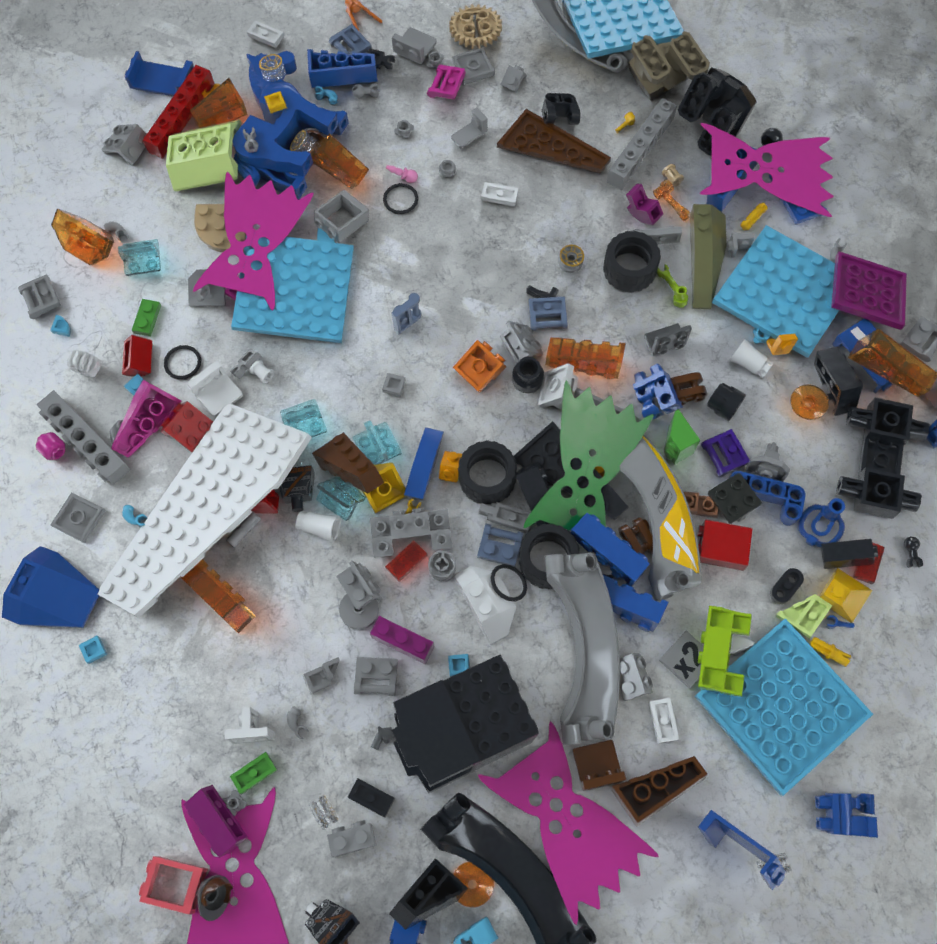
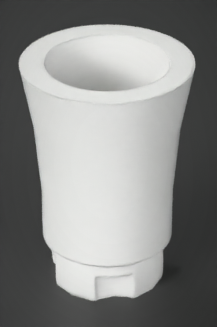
[730,339,773,378]
[296,511,341,542]

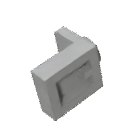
[727,232,755,258]

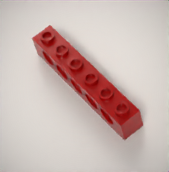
[143,65,215,159]

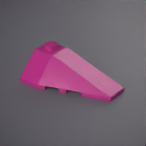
[111,380,181,457]

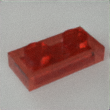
[385,540,428,582]
[853,543,885,584]

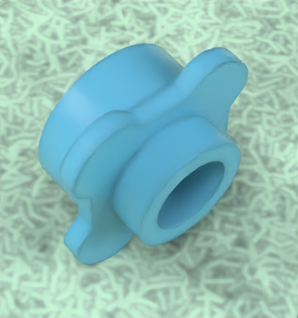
[753,328,771,344]

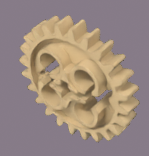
[449,4,502,49]

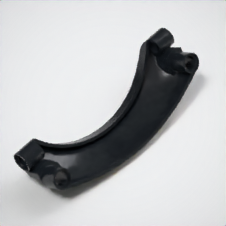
[420,793,597,944]

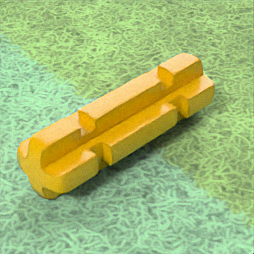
[740,202,768,231]

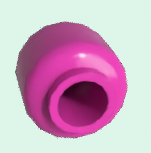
[36,432,66,460]

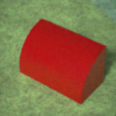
[122,335,153,377]

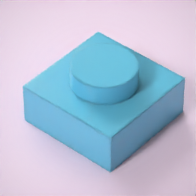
[124,374,144,396]

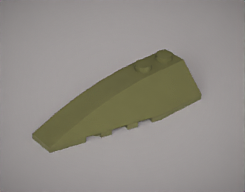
[690,204,727,309]

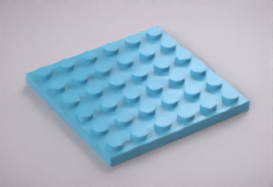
[562,0,684,59]
[712,225,839,358]
[231,235,354,343]
[694,618,873,796]

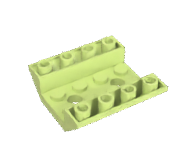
[166,120,242,192]

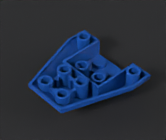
[2,546,100,628]

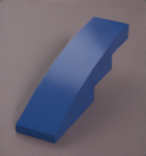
[404,427,444,501]

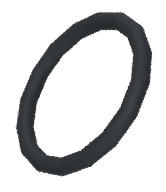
[383,183,419,214]
[164,345,201,379]
[490,564,527,602]

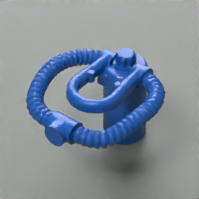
[798,498,845,547]

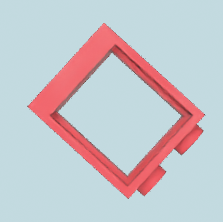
[139,856,208,914]

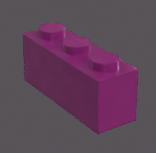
[370,616,435,665]
[184,785,247,858]

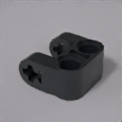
[542,93,581,125]

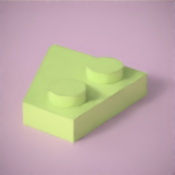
[776,594,833,639]

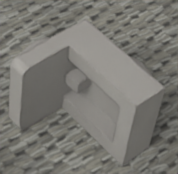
[501,65,527,92]

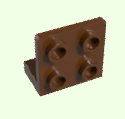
[572,740,626,791]

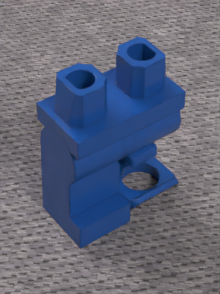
[632,364,683,420]
[815,793,878,838]

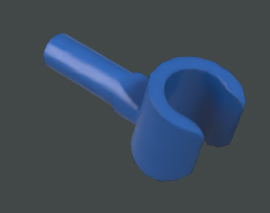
[826,615,854,629]

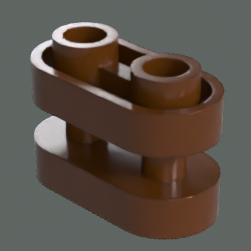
[670,372,708,405]
[618,517,653,555]

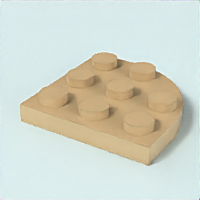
[194,204,246,252]

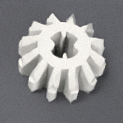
[67,350,101,377]

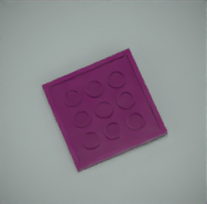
[831,251,907,330]

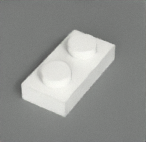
[247,20,284,48]
[481,182,519,207]
[649,698,680,744]

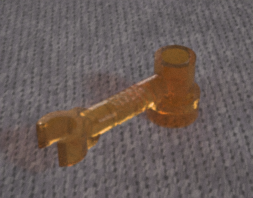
[653,179,690,221]

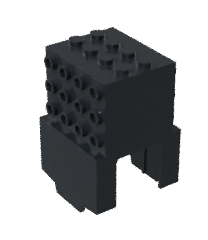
[392,654,539,794]

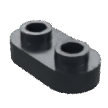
[770,568,804,604]

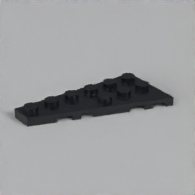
[514,421,629,520]

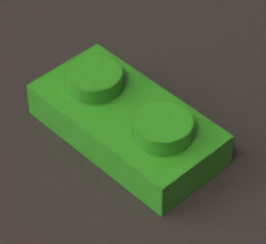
[132,299,161,337]
[230,752,277,795]

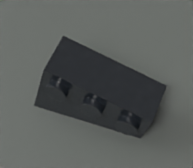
[814,346,863,416]
[389,858,468,930]

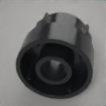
[512,355,544,393]
[707,383,746,422]

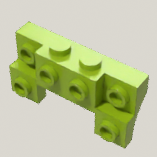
[698,606,752,697]

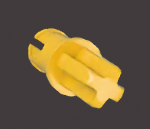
[809,637,851,667]

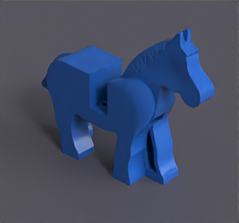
[233,51,349,200]

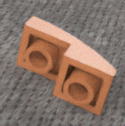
[684,492,719,518]

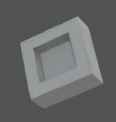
[382,373,406,397]

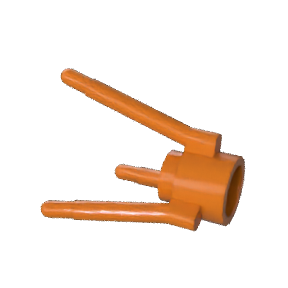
[345,0,382,31]

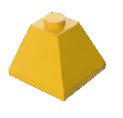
[361,462,406,514]
[819,568,872,623]

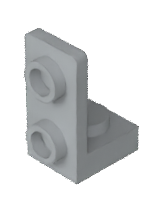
[451,108,488,149]

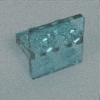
[118,239,161,276]
[280,399,327,437]
[352,420,402,465]
[316,477,366,521]

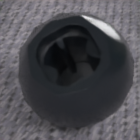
[761,128,783,146]

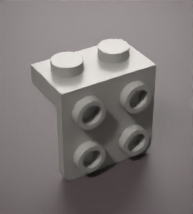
[392,27,437,64]
[102,124,146,165]

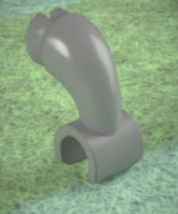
[104,222,129,242]
[830,238,847,263]
[287,706,309,739]

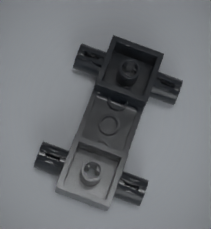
[836,397,930,519]

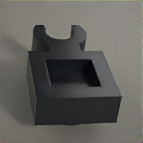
[367,48,395,70]

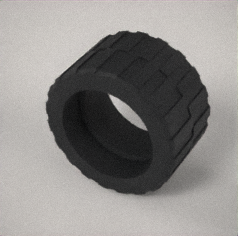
[603,231,661,293]
[458,440,517,504]
[519,524,580,589]

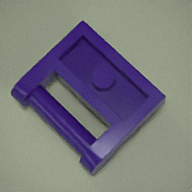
[701,429,750,477]

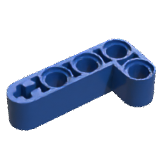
[729,471,806,526]

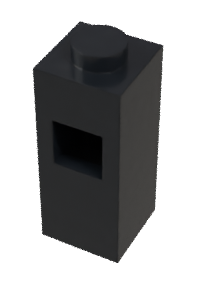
[821,539,878,569]

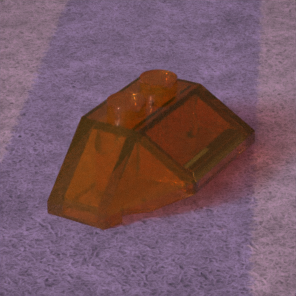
[51,209,114,266]

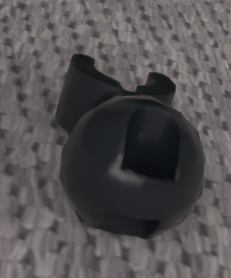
[904,536,923,568]

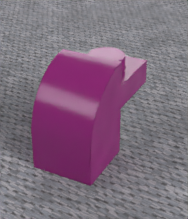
[626,183,663,226]

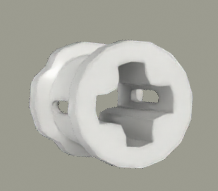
[249,360,274,384]

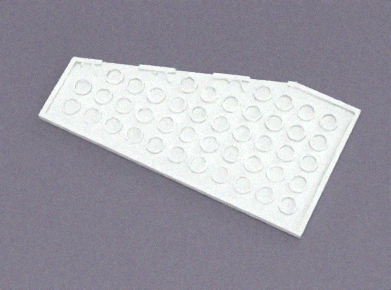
[98,403,312,618]

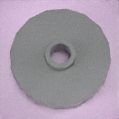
[339,594,379,629]

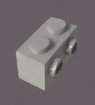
[327,820,377,857]

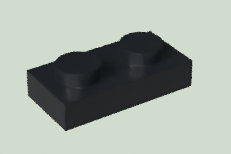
[347,778,395,818]

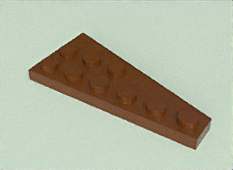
[497,109,611,173]

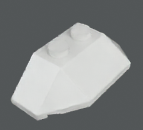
[453,566,516,645]

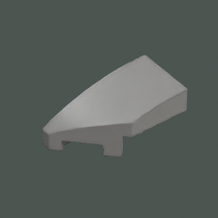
[303,657,340,694]

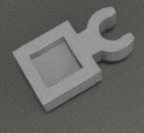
[230,349,262,379]

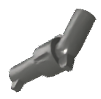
[371,726,395,750]

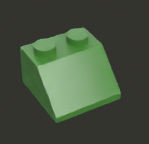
[664,409,700,465]

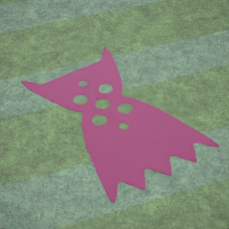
[700,123,834,217]
[193,172,314,311]
[478,721,659,925]
[181,787,289,944]

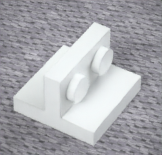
[538,363,578,410]
[225,707,275,744]

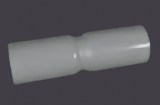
[226,511,261,548]

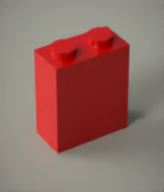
[697,519,753,571]

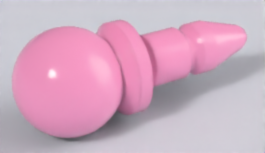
[386,165,418,183]

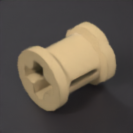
[661,164,684,187]

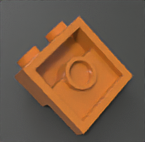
[453,340,507,392]

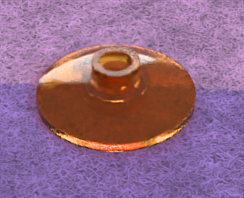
[790,384,829,420]
[453,862,494,908]

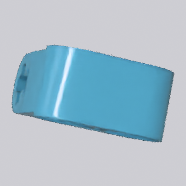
[453,917,498,944]

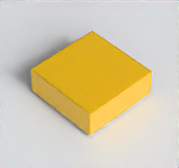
[264,91,287,113]

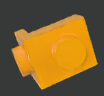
[766,334,798,355]
[439,451,462,482]

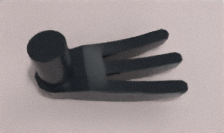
[526,285,559,298]

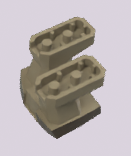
[629,31,710,101]

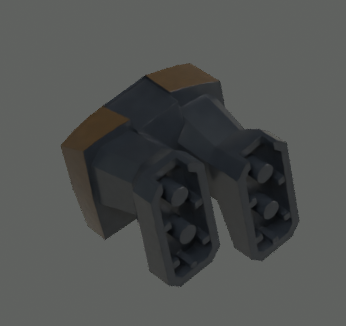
[678,67,757,156]

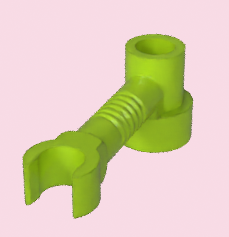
[657,265,688,308]

